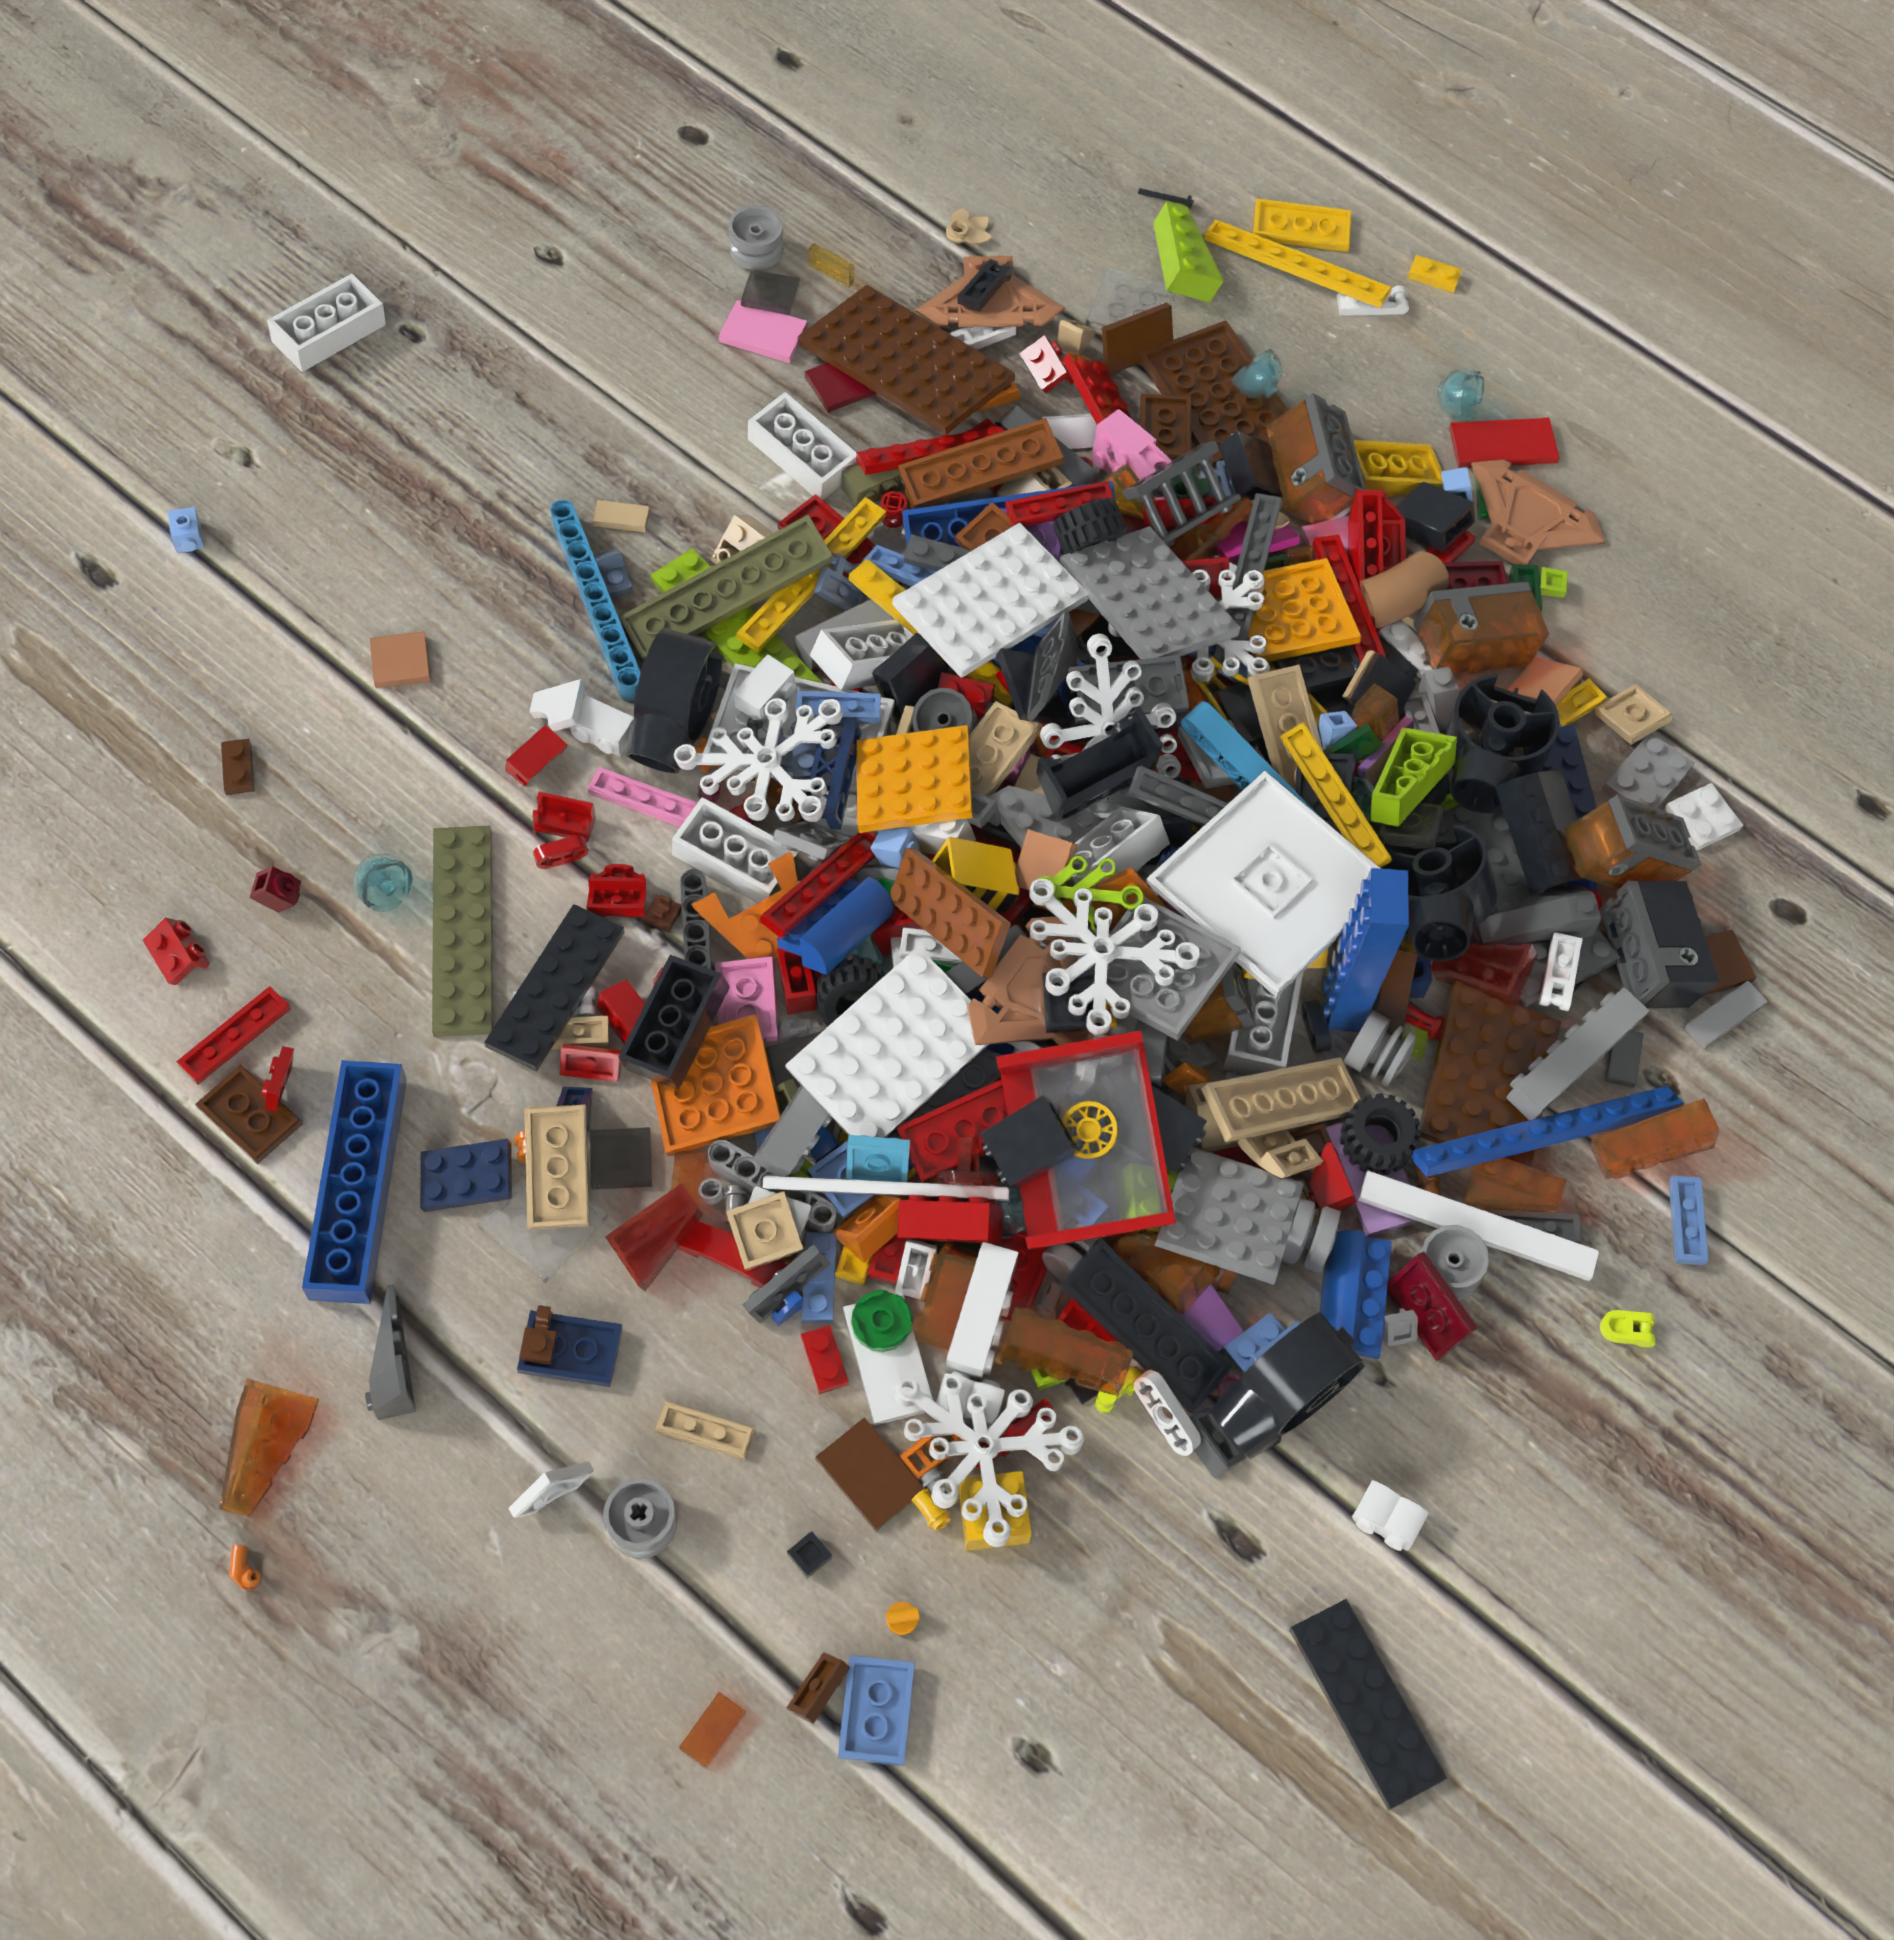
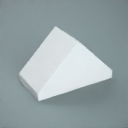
[895,1239,937,1300]

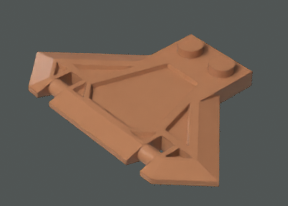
[915,255,1065,328]
[1471,459,1605,565]
[967,917,1111,1045]

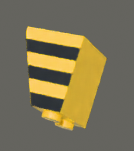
[932,836,1019,913]

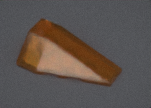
[219,1379,319,1517]

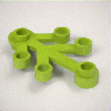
[1036,856,1145,934]

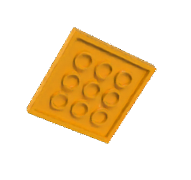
[1248,558,1361,662]
[857,725,973,833]

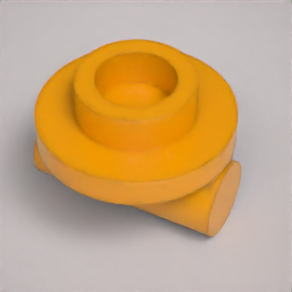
[885,1602,920,1635]

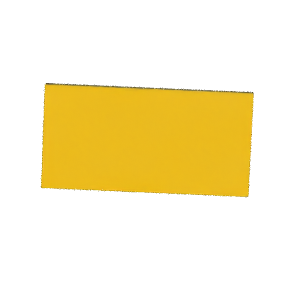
[1252,198,1352,252]

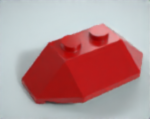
[1348,490,1406,593]

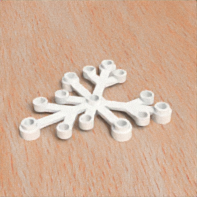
[1108,570,1270,682]
[1040,634,1181,779]
[674,698,843,822]
[1030,879,1200,1036]
[894,1375,1084,1547]

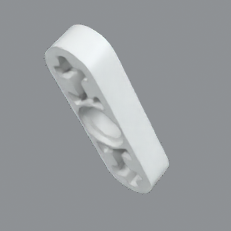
[1134,1370,1201,1456]

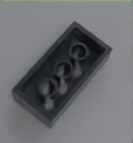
[618,955,730,1090]

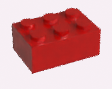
[897,1195,1003,1244]

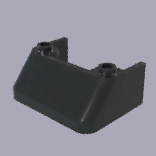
[1036,706,1163,821]

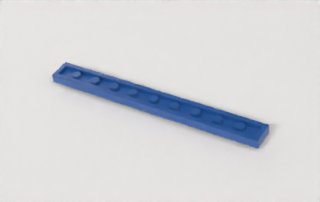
[1412,1086,1684,1177]

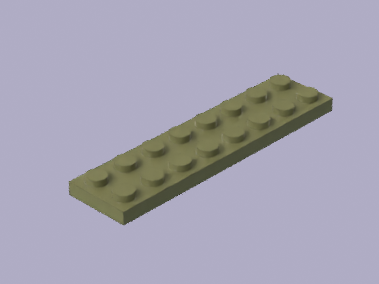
[619,515,834,662]
[432,825,493,1037]

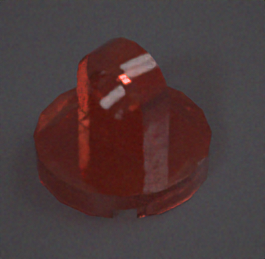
[937,1136,999,1187]

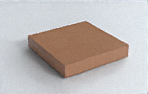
[370,631,431,688]
[1508,657,1583,707]
[1015,830,1078,900]

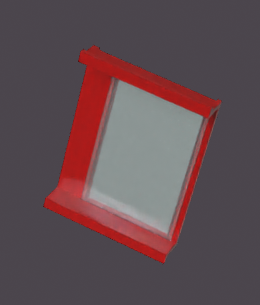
[996,1030,1176,1250]

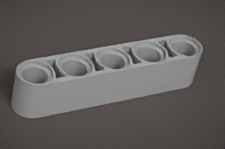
[708,1140,836,1233]

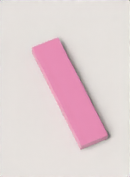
[588,767,698,827]

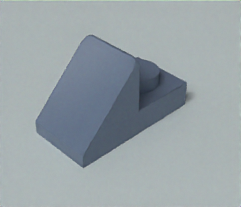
[594,549,633,599]

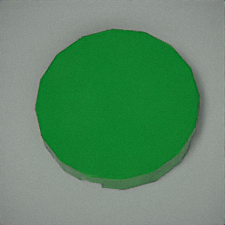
[851,1290,913,1352]

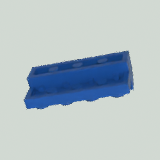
[777,877,894,975]
[1320,1230,1392,1359]

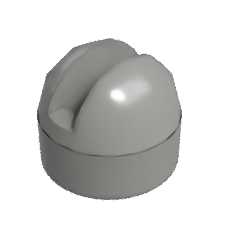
[699,1178,724,1205]

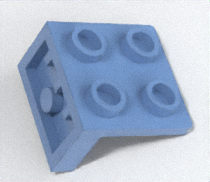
[1222,1312,1301,1375]

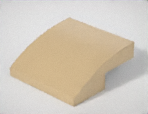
[1238,1129,1323,1179]

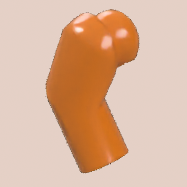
[229,1545,261,1590]

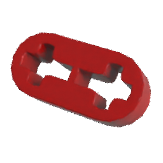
[533,835,589,869]

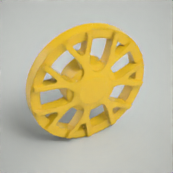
[1062,1101,1118,1159]

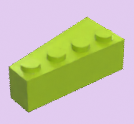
[1153,201,1224,303]
[1371,727,1457,826]

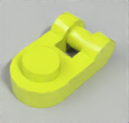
[1600,1310,1656,1348]
[1095,1366,1143,1414]

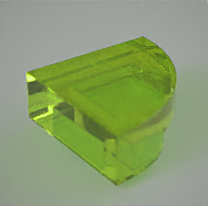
[1399,1030,1428,1060]

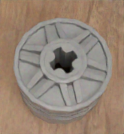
[1343,1010,1417,1087]

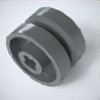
[912,688,979,735]

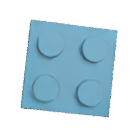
[846,1135,910,1182]

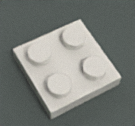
[1664,783,1743,851]

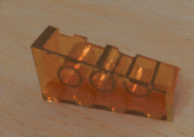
[1591,1098,1720,1179]
[993,1307,1134,1396]

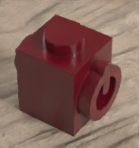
[249,866,301,913]

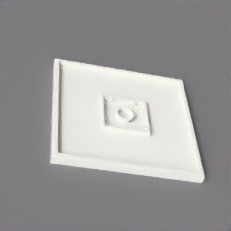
[1146,771,1381,997]

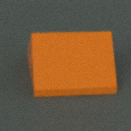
[831,1195,901,1263]

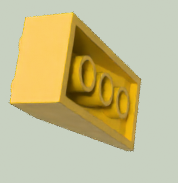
[1350,440,1443,500]

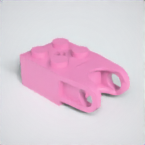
[1091,409,1172,500]

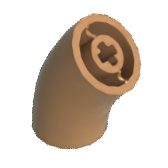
[1360,551,1449,629]

